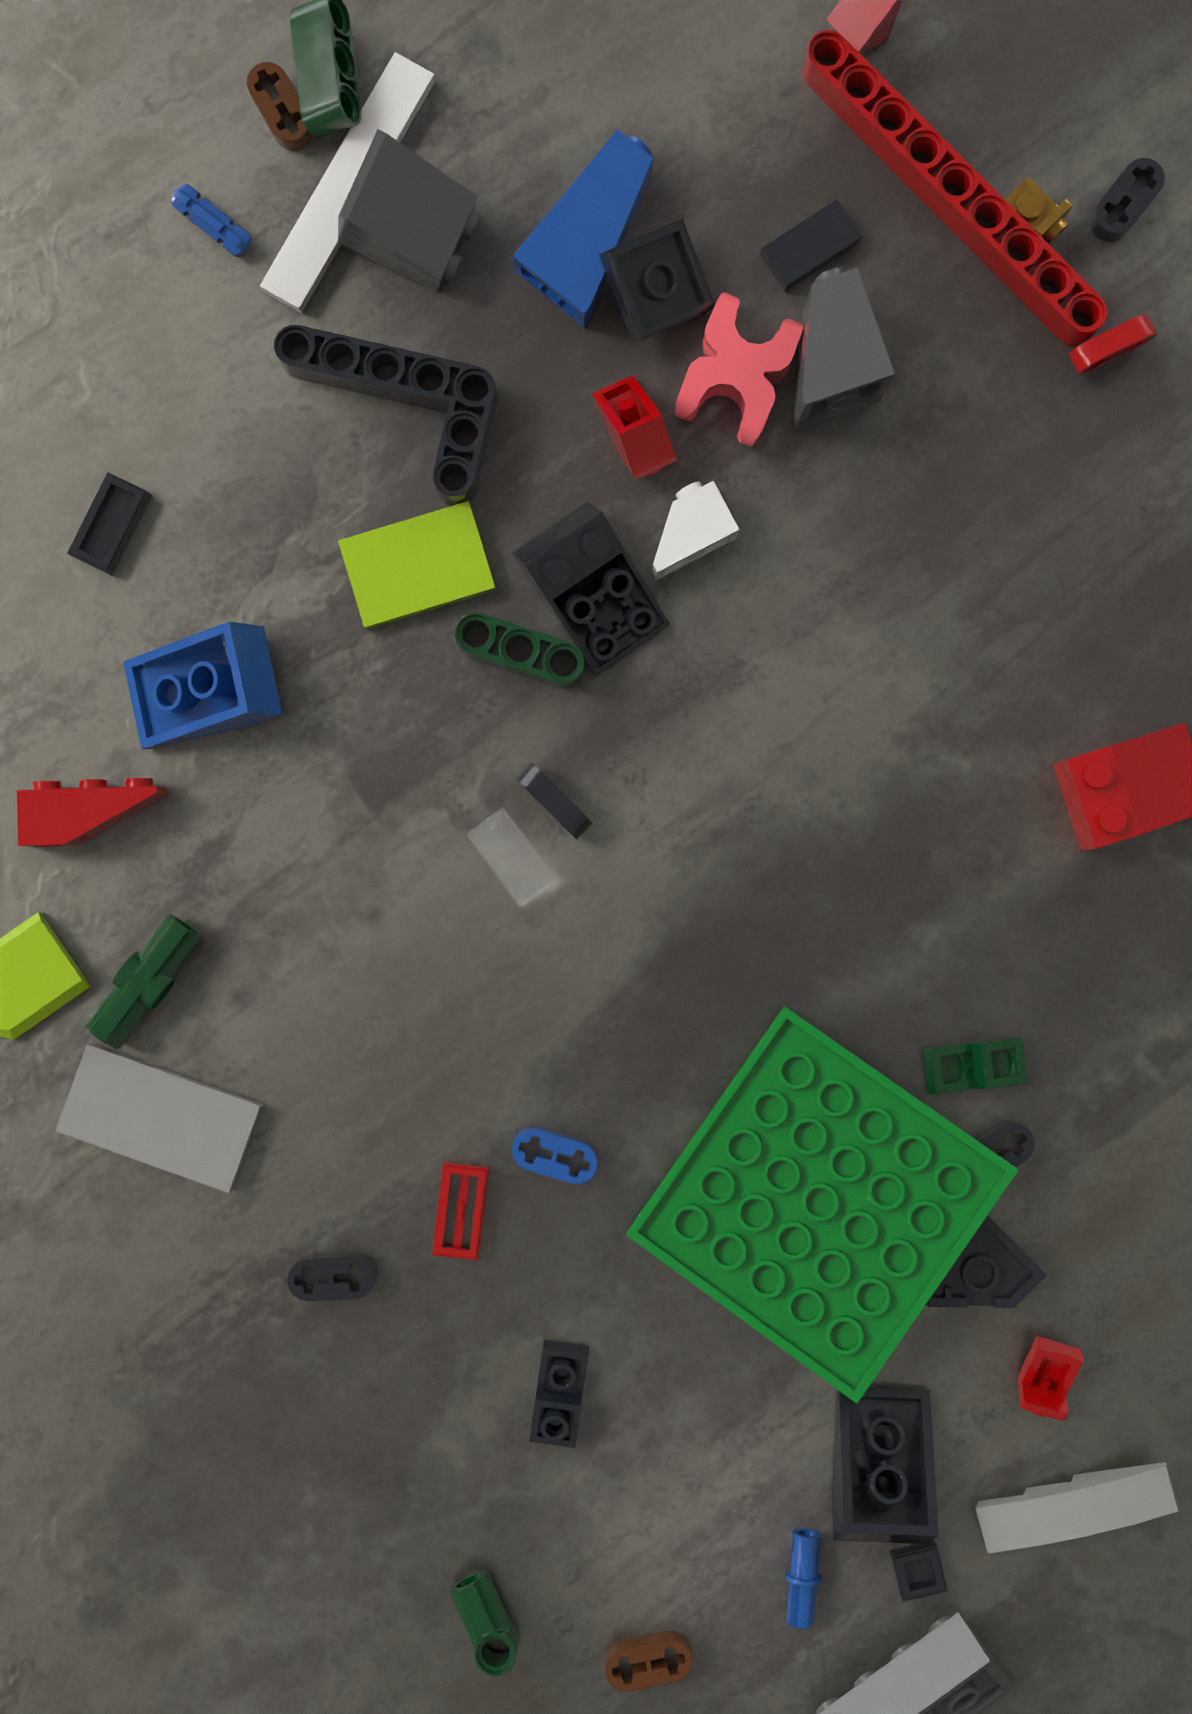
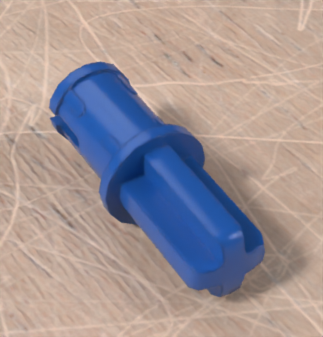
[785,1528,823,1629]

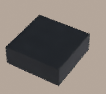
[889,1540,948,1602]

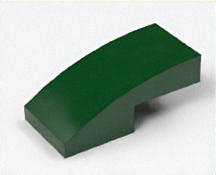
[923,1037,1028,1095]

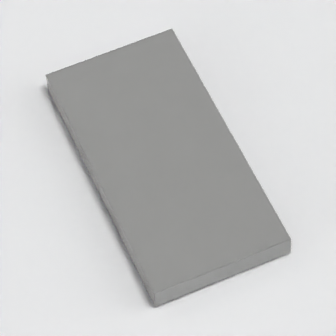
[55,1043,263,1193]

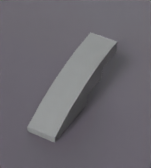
[975,1462,1179,1553]

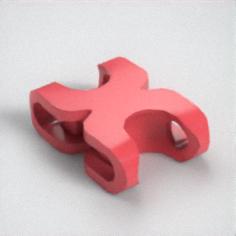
[675,292,804,448]

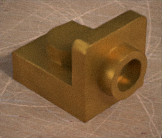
[1005,176,1073,245]

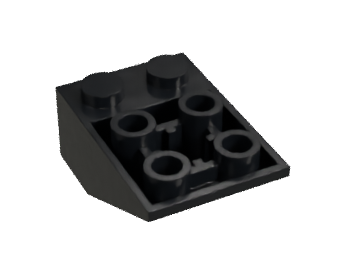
[512,501,670,676]

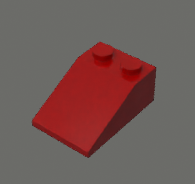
[1053,723,1192,851]

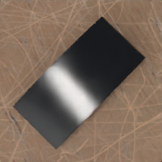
[529,1340,589,1448]

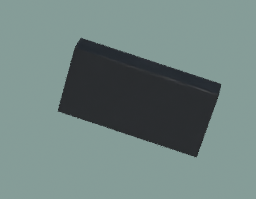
[760,199,862,292]
[67,472,152,576]

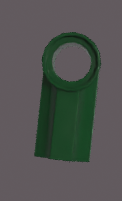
[450,1570,520,1677]

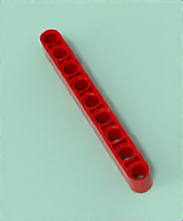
[802,30,1108,347]

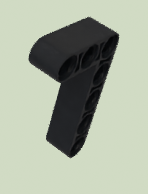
[274,325,498,506]

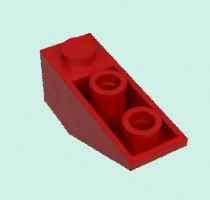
[17,778,168,847]

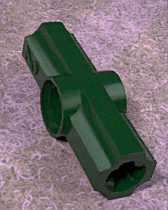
[85,914,203,1049]

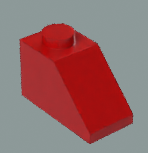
[592,375,677,480]

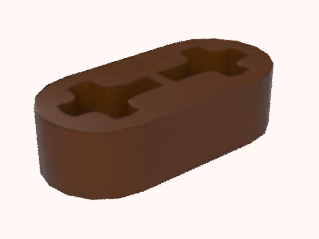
[247,62,312,151]
[605,1631,692,1691]

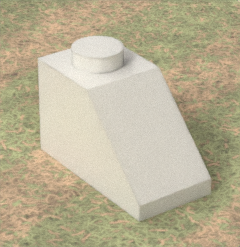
[652,481,739,581]

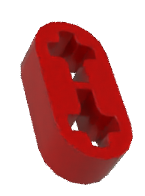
[1068,313,1157,375]

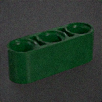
[290,0,361,139]
[454,612,585,689]

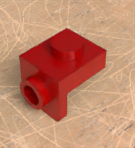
[1017,1336,1083,1421]

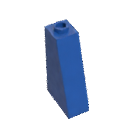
[513,129,653,329]

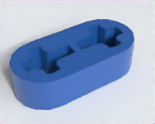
[512,1126,597,1184]

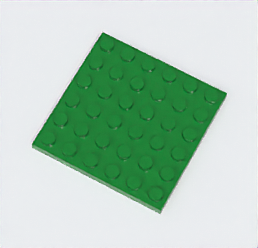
[625,1006,1019,1404]

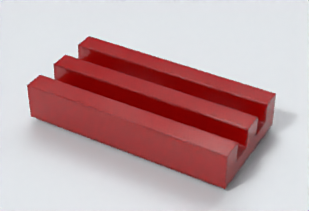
[432,1161,490,1261]

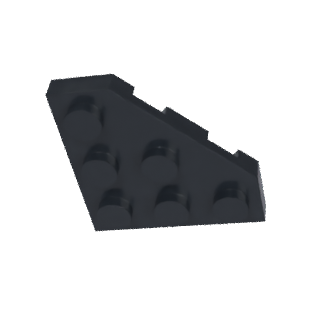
[926,1215,1047,1308]

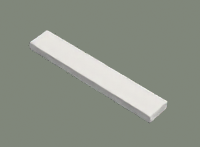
[260,52,436,314]

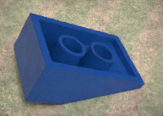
[123,621,283,750]

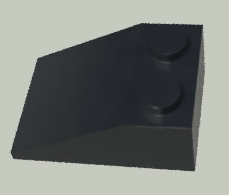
[832,1387,939,1544]

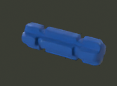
[171,184,252,257]

